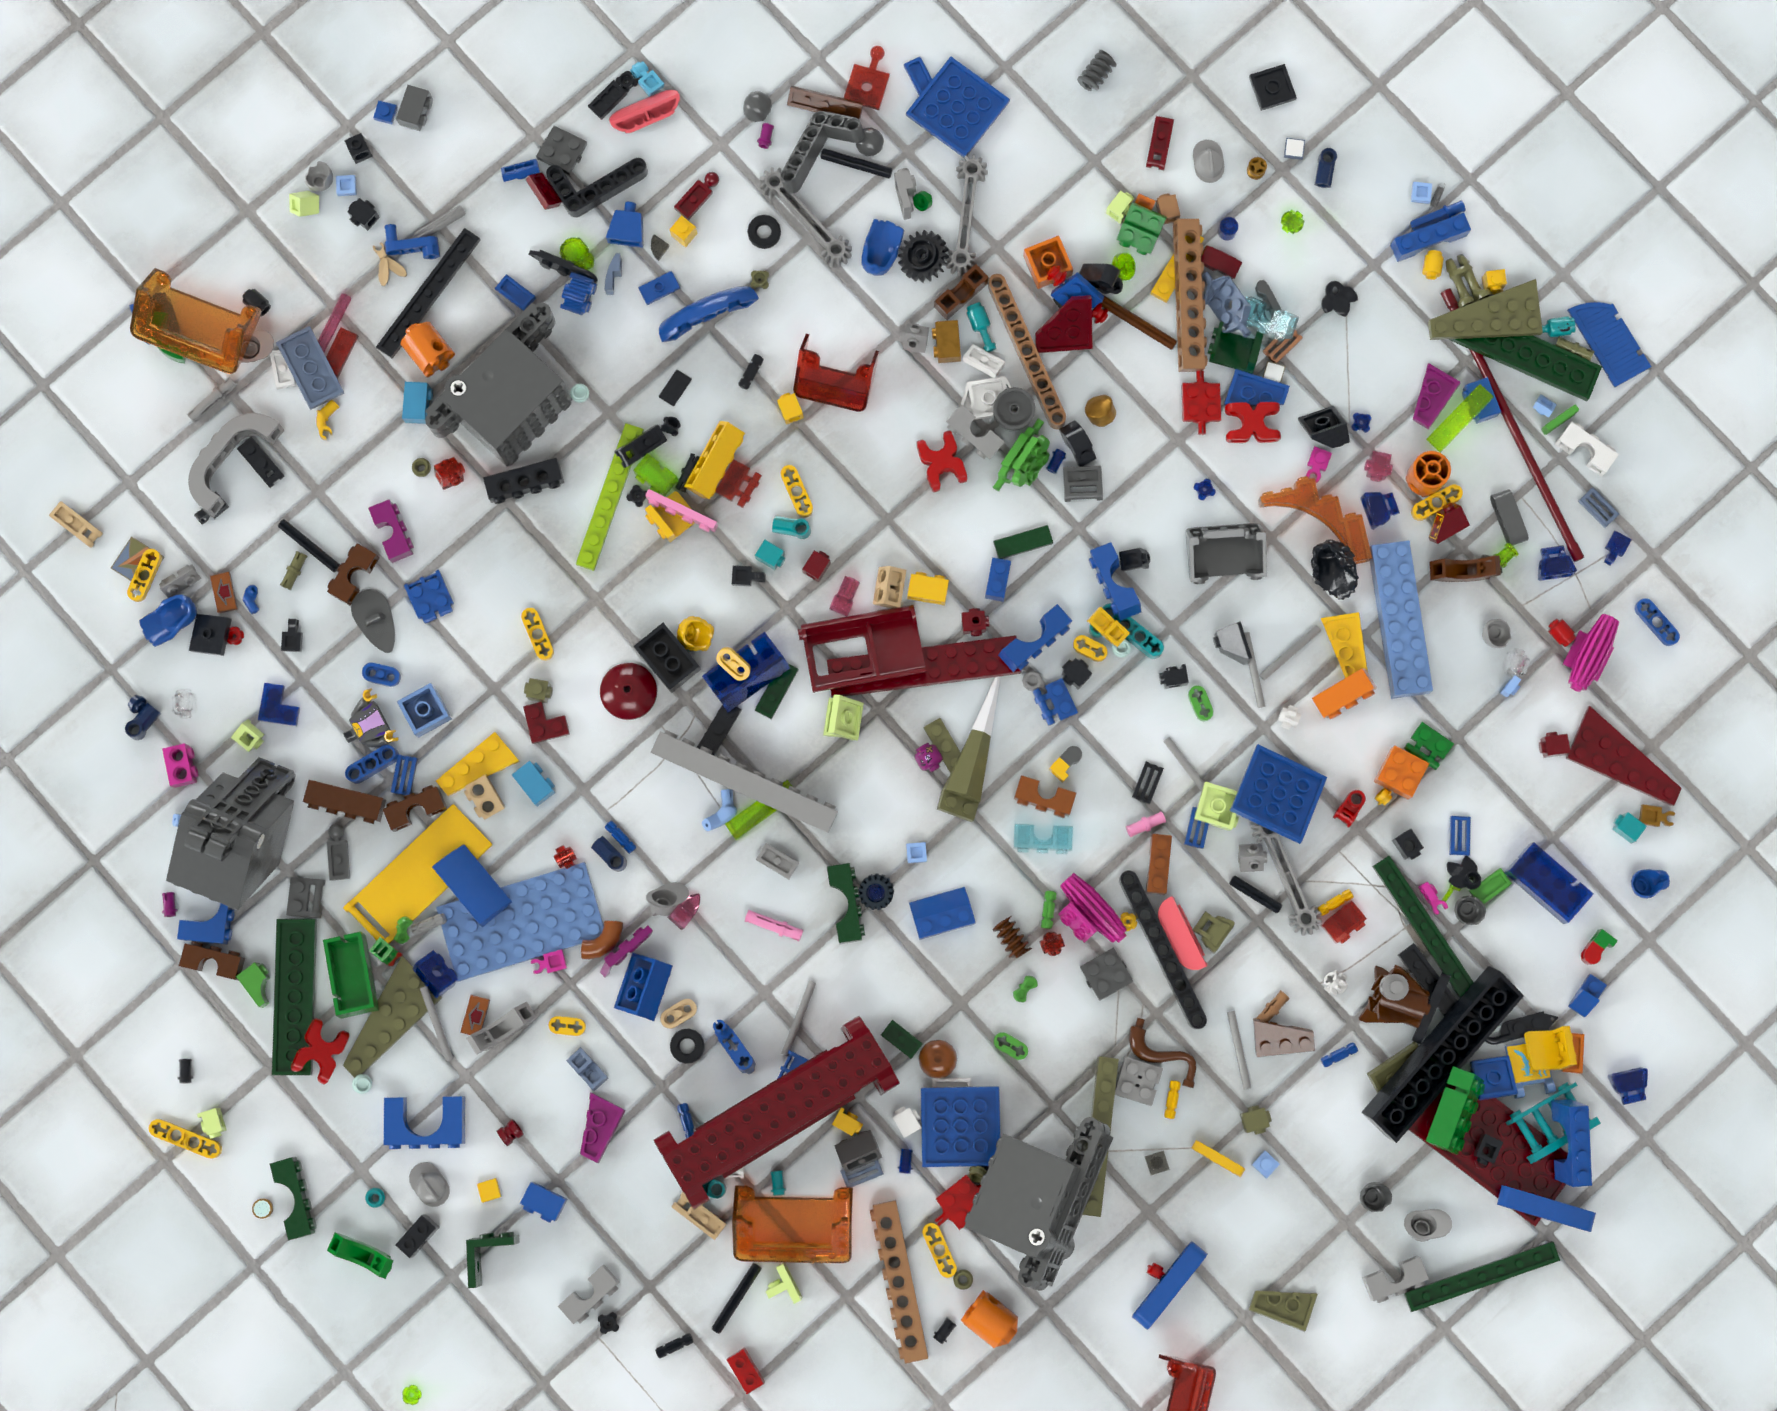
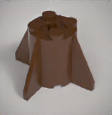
[1359,965,1431,1028]

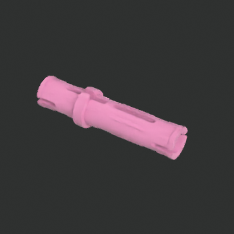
[745,910,803,941]

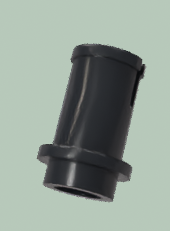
[177,1059,193,1084]
[933,1318,957,1344]

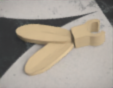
[373,242,407,286]

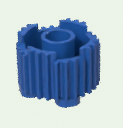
[560,272,597,315]

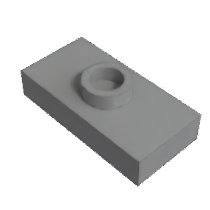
[756,843,799,880]

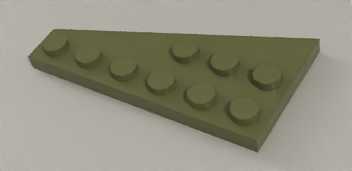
[1428,279,1543,340]
[343,956,442,1078]

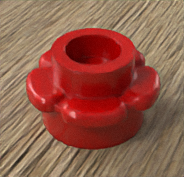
[227,626,244,645]
[1146,1263,1165,1280]

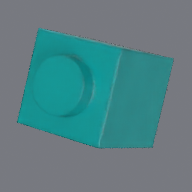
[755,539,786,570]
[1612,812,1647,843]

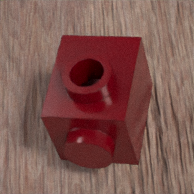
[802,550,831,583]
[1539,732,1571,758]

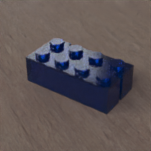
[702,632,790,712]
[1504,842,1594,924]

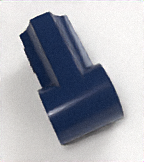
[1314,148,1337,188]
[125,703,161,740]
[591,836,627,872]

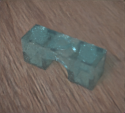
[1245,296,1299,341]
[1013,824,1073,854]

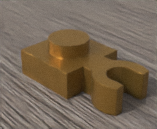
[1639,804,1675,827]

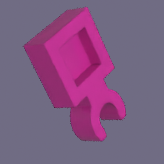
[1306,446,1332,483]
[531,949,567,974]

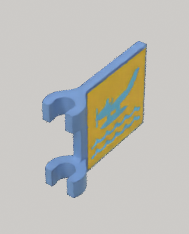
[1505,1043,1556,1099]

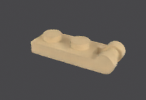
[49,501,103,548]
[671,1192,727,1240]

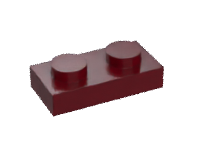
[526,172,562,210]

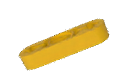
[781,465,813,518]
[1411,484,1463,521]
[127,549,162,602]
[521,608,554,661]
[1191,1140,1245,1177]
[922,1223,957,1278]

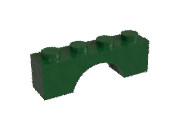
[827,863,865,944]
[269,1157,316,1241]

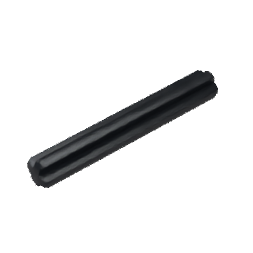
[820,148,893,178]
[278,519,340,572]
[712,1263,762,1334]

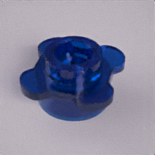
[1351,413,1371,433]
[1193,479,1216,500]

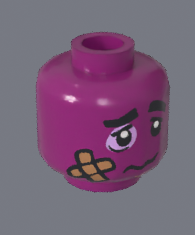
[914,743,943,772]

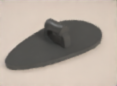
[351,589,395,653]

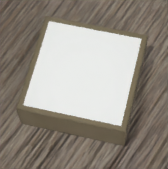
[1263,361,1286,383]

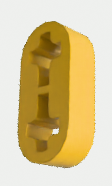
[1073,635,1108,662]
[548,1016,586,1036]

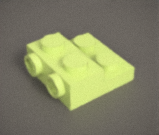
[1194,782,1239,831]

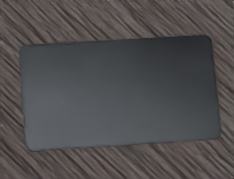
[659,370,692,406]

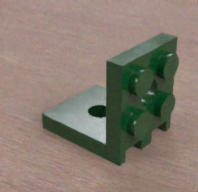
[466,1232,520,1288]

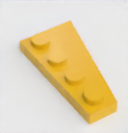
[1321,612,1368,678]
[436,732,520,796]

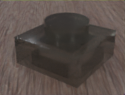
[1144,1151,1170,1175]

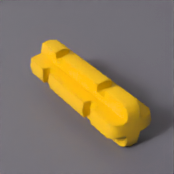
[1317,889,1354,916]
[1164,1080,1181,1119]

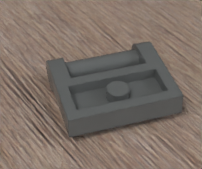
[1063,466,1103,502]
[286,877,326,919]

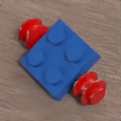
[1047,265,1108,324]

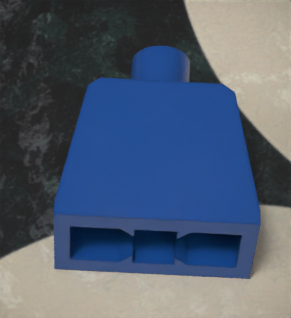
[606,201,644,248]

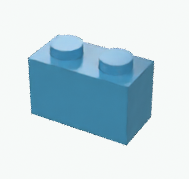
[402,382,433,424]
[512,761,556,807]

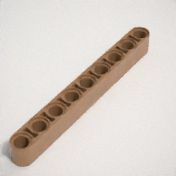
[988,274,1066,430]

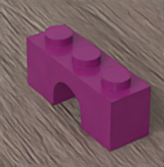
[368,499,414,563]

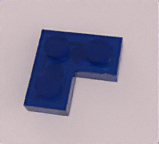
[258,683,300,727]

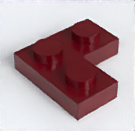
[523,702,570,744]

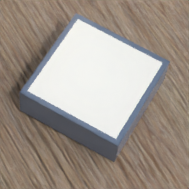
[1284,138,1305,160]

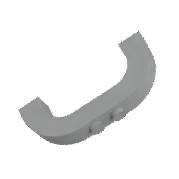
[188,413,284,518]

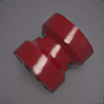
[497,1119,524,1146]

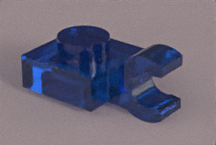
[1604,531,1632,566]

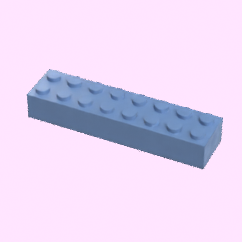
[1368,540,1433,699]

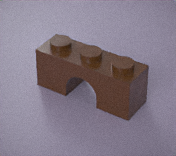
[934,264,989,320]
[327,543,380,606]
[383,785,448,832]
[179,941,245,981]

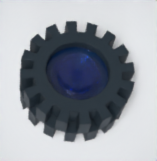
[858,873,894,910]

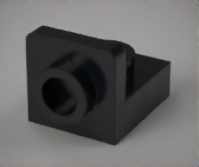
[1119,548,1150,571]

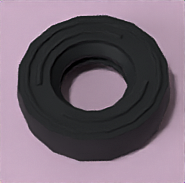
[747,215,781,249]
[670,1028,705,1064]

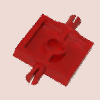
[1181,371,1221,435]
[934,1175,981,1230]

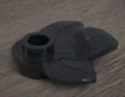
[1321,281,1358,317]
[1447,856,1481,890]

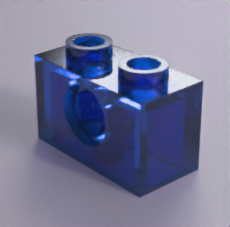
[413,950,458,999]

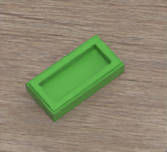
[1541,404,1579,435]
[1468,868,1512,904]

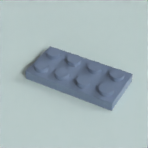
[276,326,344,410]

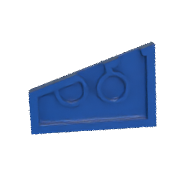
[1224,369,1290,406]

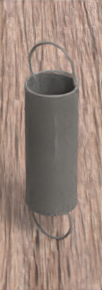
[1429,183,1445,211]

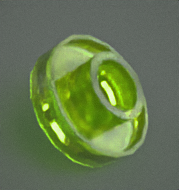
[1112,253,1136,281]

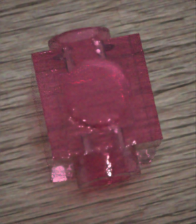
[1364,451,1393,482]

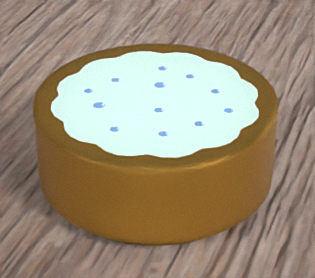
[252,1199,273,1219]

